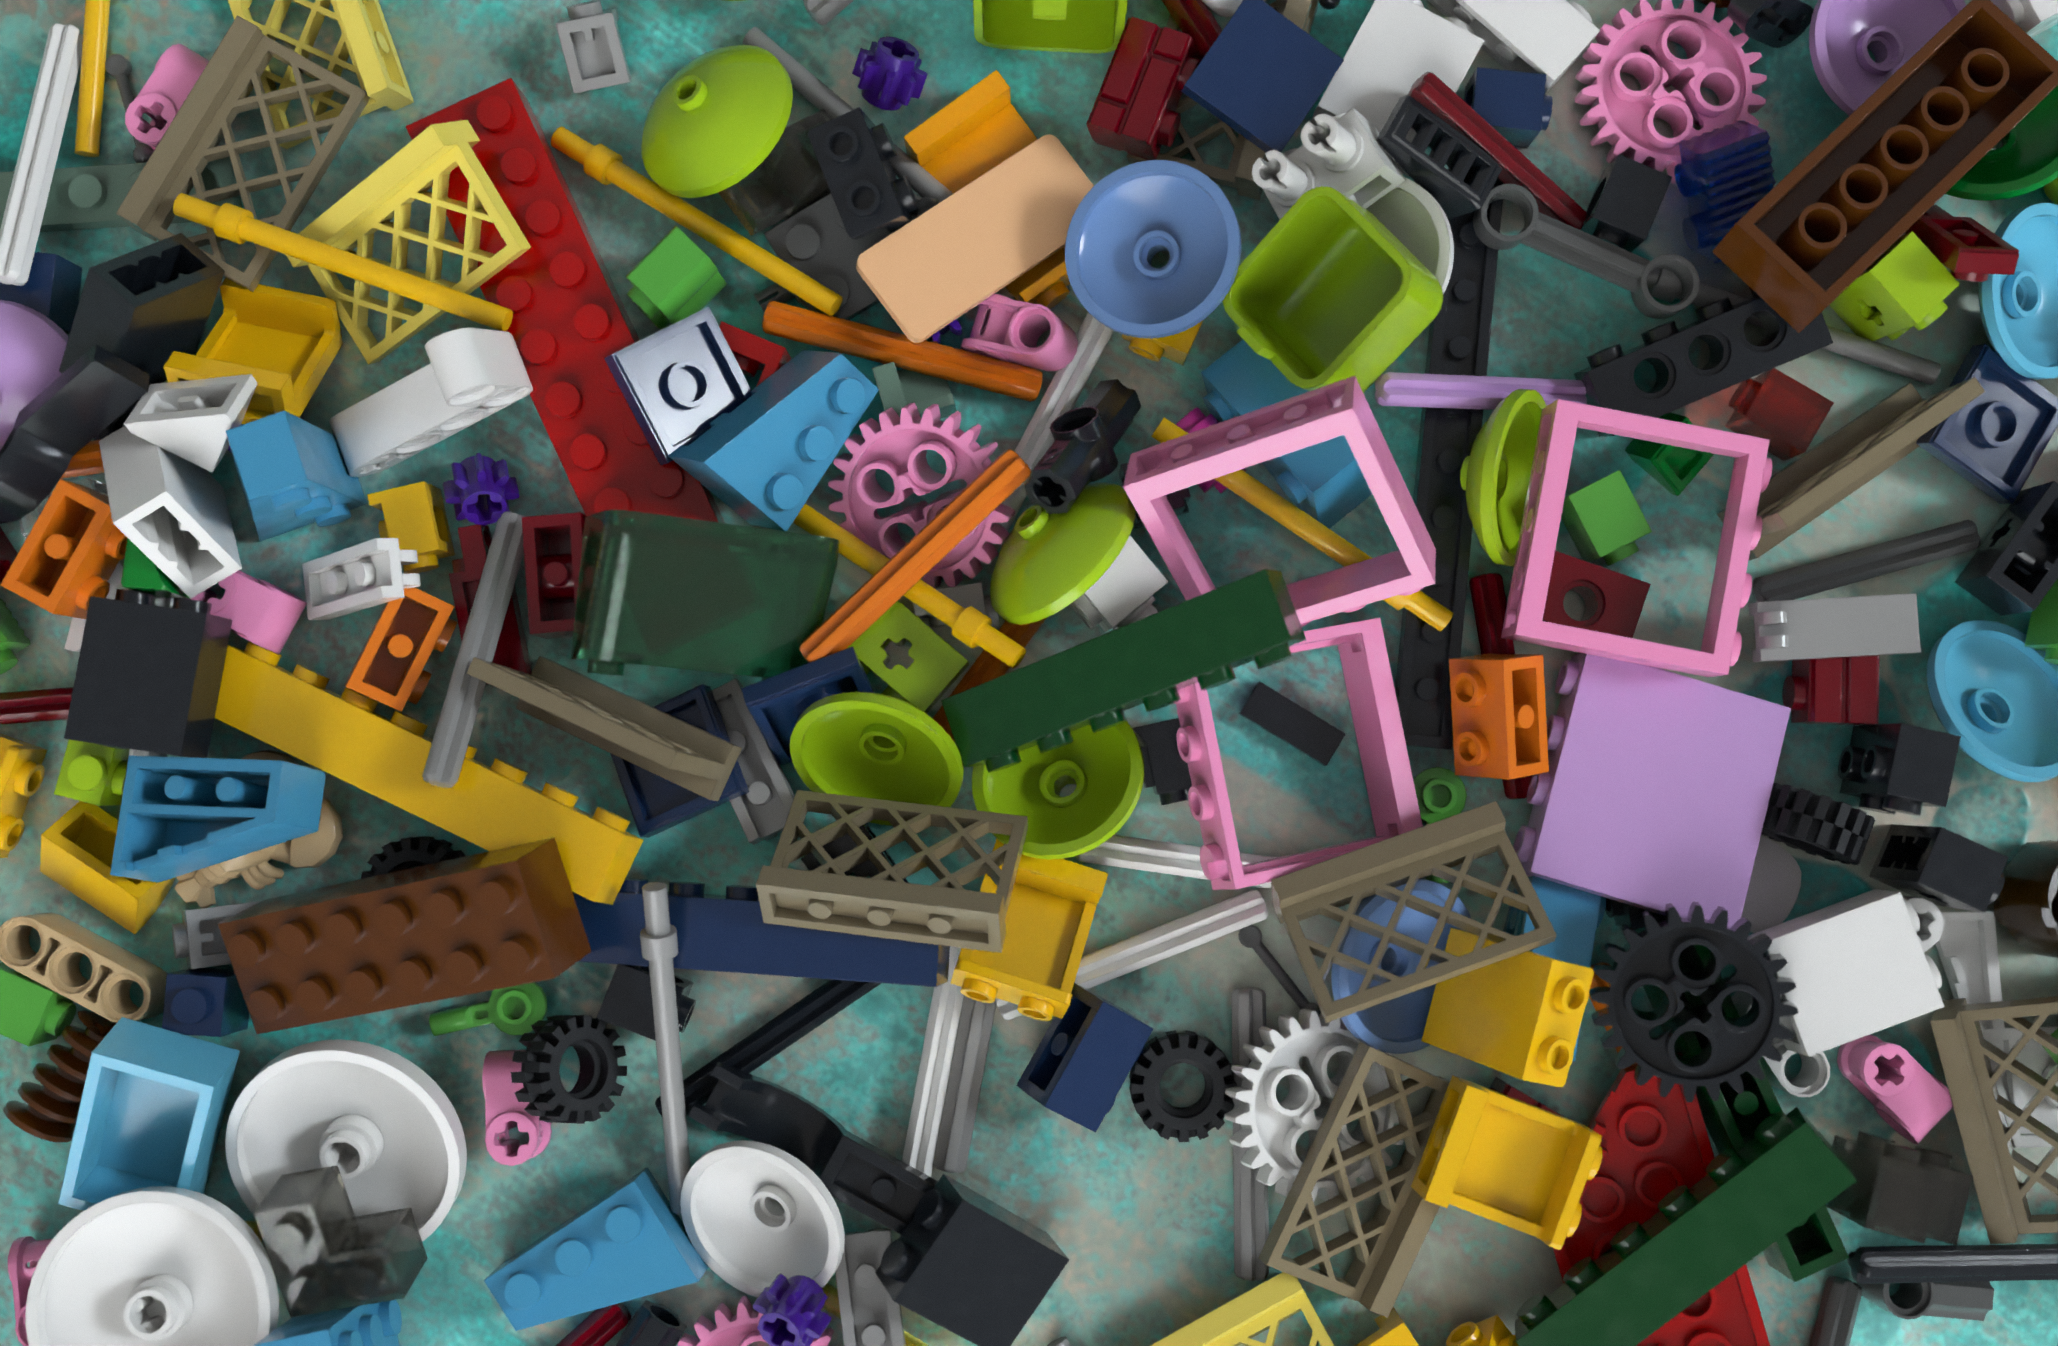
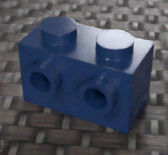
[1016,983,1153,1133]

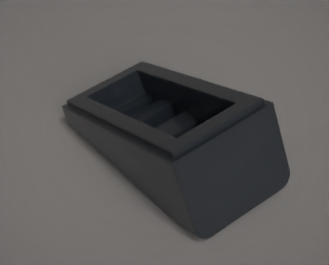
[1376,95,1502,219]

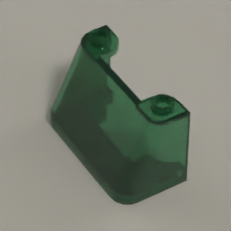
[571,510,840,680]

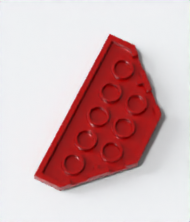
[1553,1052,1770,1346]

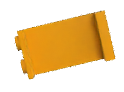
[903,69,1070,309]

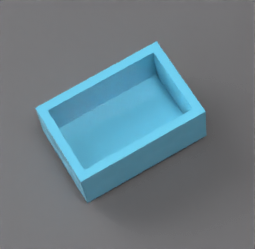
[58,1017,240,1211]

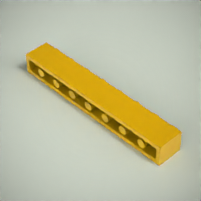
[215,641,644,905]

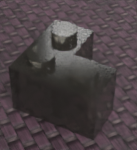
[1825,1131,1973,1245]
[253,1165,428,1317]

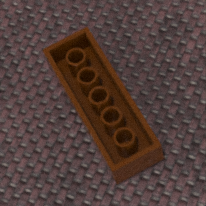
[1712,0,2058,333]
[218,837,592,1034]

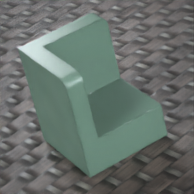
[872,362,956,419]

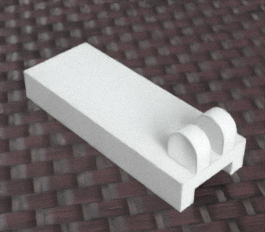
[302,538,421,620]

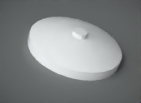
[225,1039,467,1262]
[25,1186,279,1346]

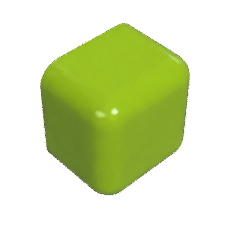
[973,0,1128,54]
[1223,186,1443,393]

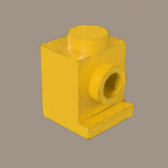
[367,481,455,573]

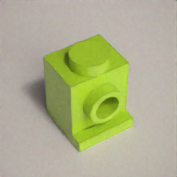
[54,740,129,806]

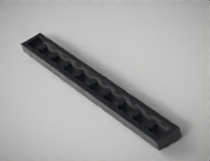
[1395,180,1503,750]

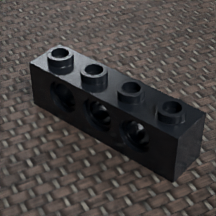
[1574,287,1833,437]

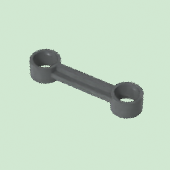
[1473,184,1699,319]

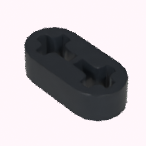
[1727,0,1814,48]

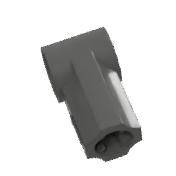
[1857,1281,1994,1321]

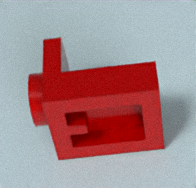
[719,321,792,387]

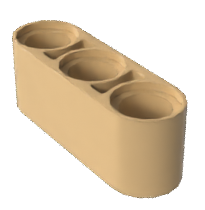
[0,912,167,1023]

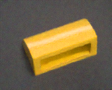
[40,801,176,935]

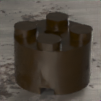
[1994,840,2058,958]

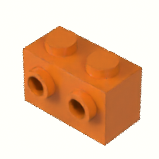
[1,479,127,619]
[344,588,457,712]
[1449,653,1549,780]

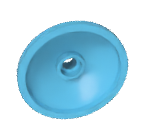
[1978,203,2058,380]
[1927,620,2058,782]

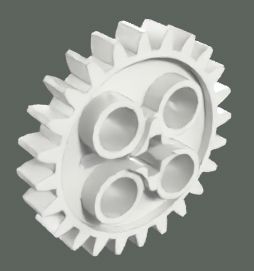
[1224,1009,1410,1202]

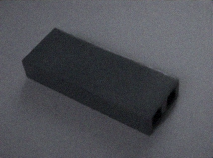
[1239,681,1345,766]

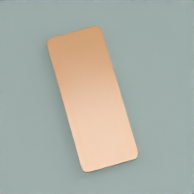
[856,134,1094,343]

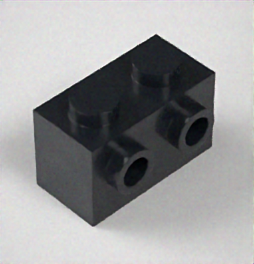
[1838,723,1961,816]

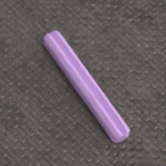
[1375,372,1587,410]

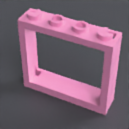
[1123,376,1436,627]
[1501,399,1773,677]
[1174,618,1423,890]

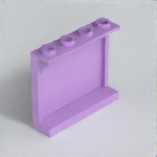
[1513,653,1791,928]

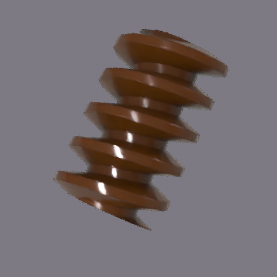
[3,1010,116,1143]

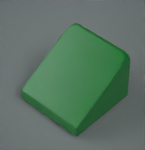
[1625,412,1714,496]
[121,537,190,599]

